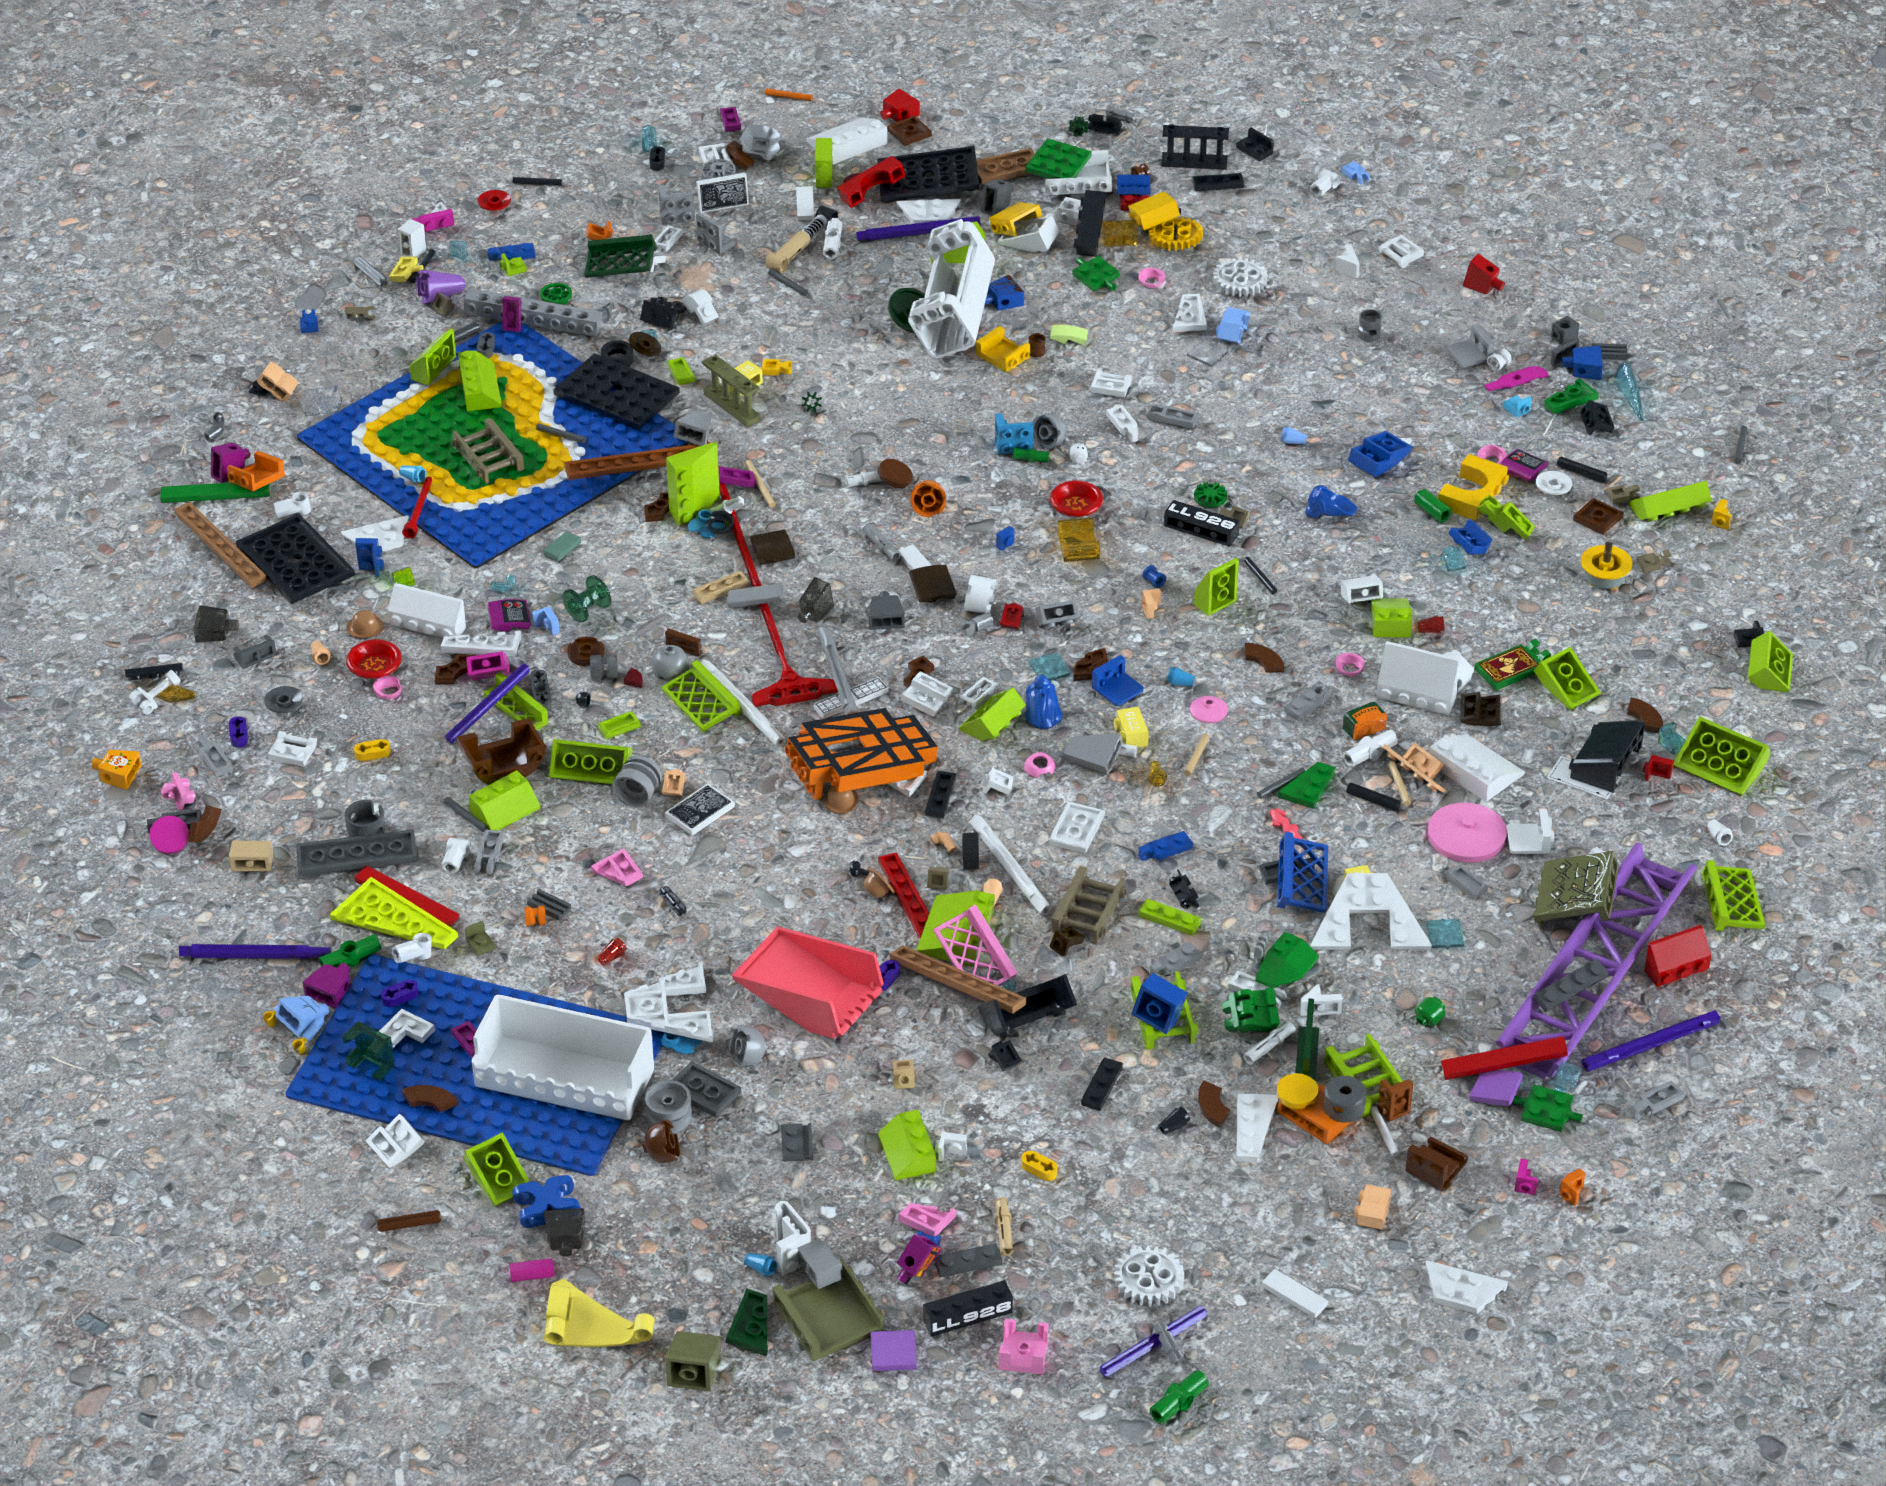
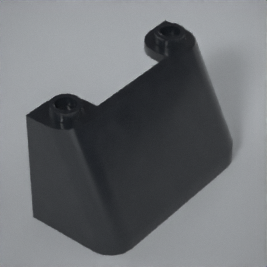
[1569,720,1645,793]

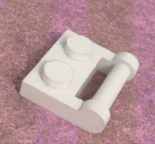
[699,143,734,164]
[1379,235,1424,268]
[1091,370,1132,397]
[268,731,317,767]

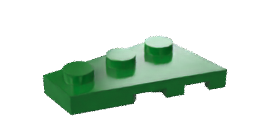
[1544,378,1599,414]
[1278,762,1336,809]

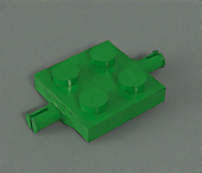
[1072,255,1120,291]
[1512,1084,1583,1132]

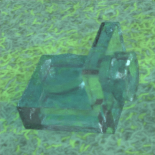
[1440,546,1466,572]
[1658,721,1686,755]
[1549,1061,1582,1093]

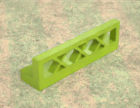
[484,672,548,730]

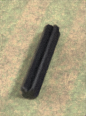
[1557,456,1608,482]
[1346,782,1401,811]

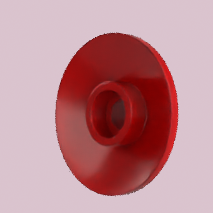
[478,190,511,211]

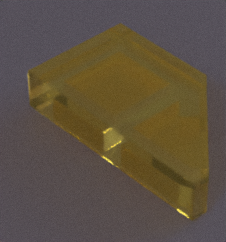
[156,685,195,703]

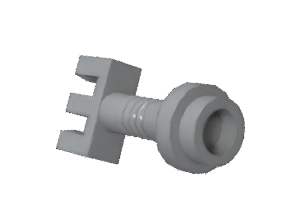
[1251,934,1268,976]

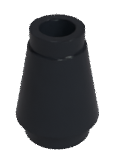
[1158,1107,1190,1135]

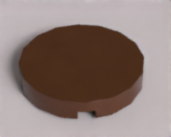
[878,459,913,488]
[567,636,605,666]

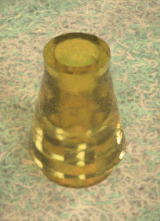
[1148,761,1167,787]

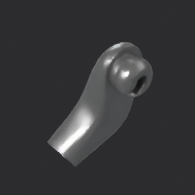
[204,412,225,441]

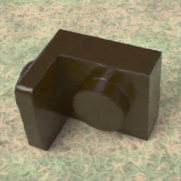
[1049,927,1085,956]

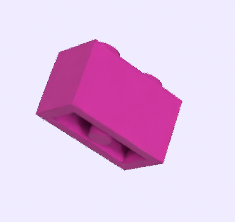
[466,651,510,681]

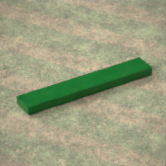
[160,483,270,503]

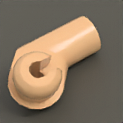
[930,832,957,853]

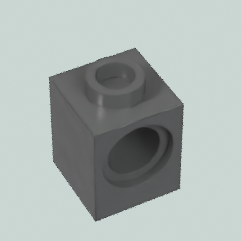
[1551,316,1579,344]

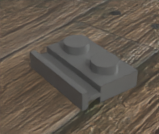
[781,1123,813,1162]

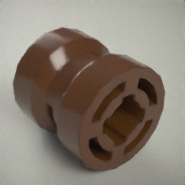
[1029,333,1046,357]

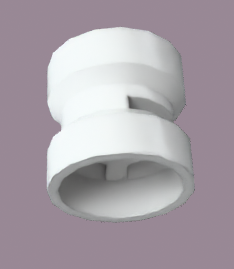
[1487,348,1512,371]

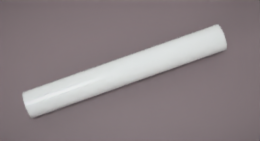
[1370,1106,1400,1157]

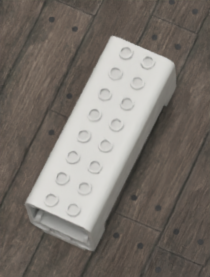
[908,219,995,359]

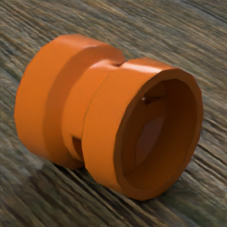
[524,905,546,927]

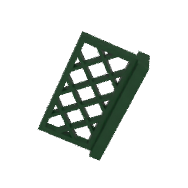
[584,234,657,278]
[1295,998,1319,1081]

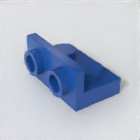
[355,538,384,577]

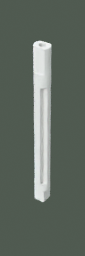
[701,659,787,747]
[969,815,1052,916]

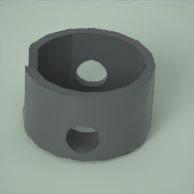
[344,800,386,837]
[1323,1076,1367,1123]

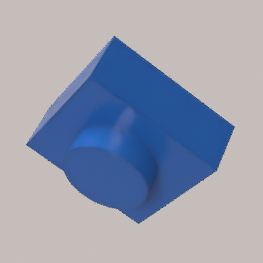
[996,526,1015,551]

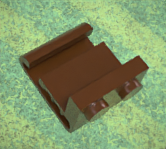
[1405,1136,1468,1191]

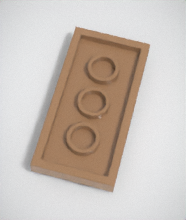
[976,148,1035,184]

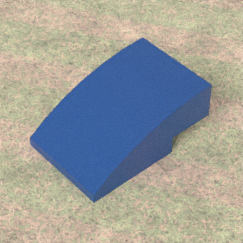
[1348,431,1413,477]

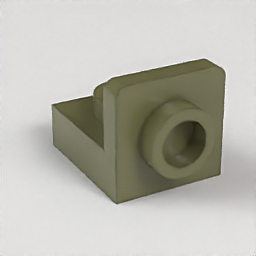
[465,921,495,956]

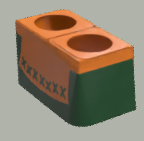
[1342,702,1387,740]

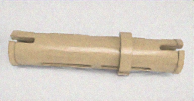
[995,1197,1014,1256]

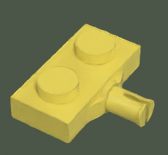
[389,257,423,282]

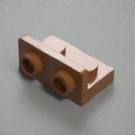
[1377,1079,1413,1122]

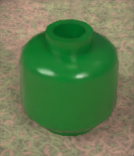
[1415,997,1445,1027]

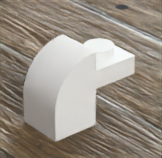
[682,289,719,325]

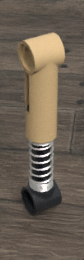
[765,205,838,273]

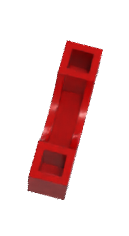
[837,155,906,208]

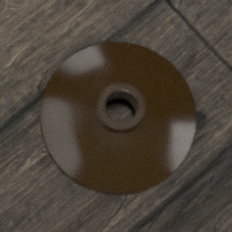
[628,332,661,357]

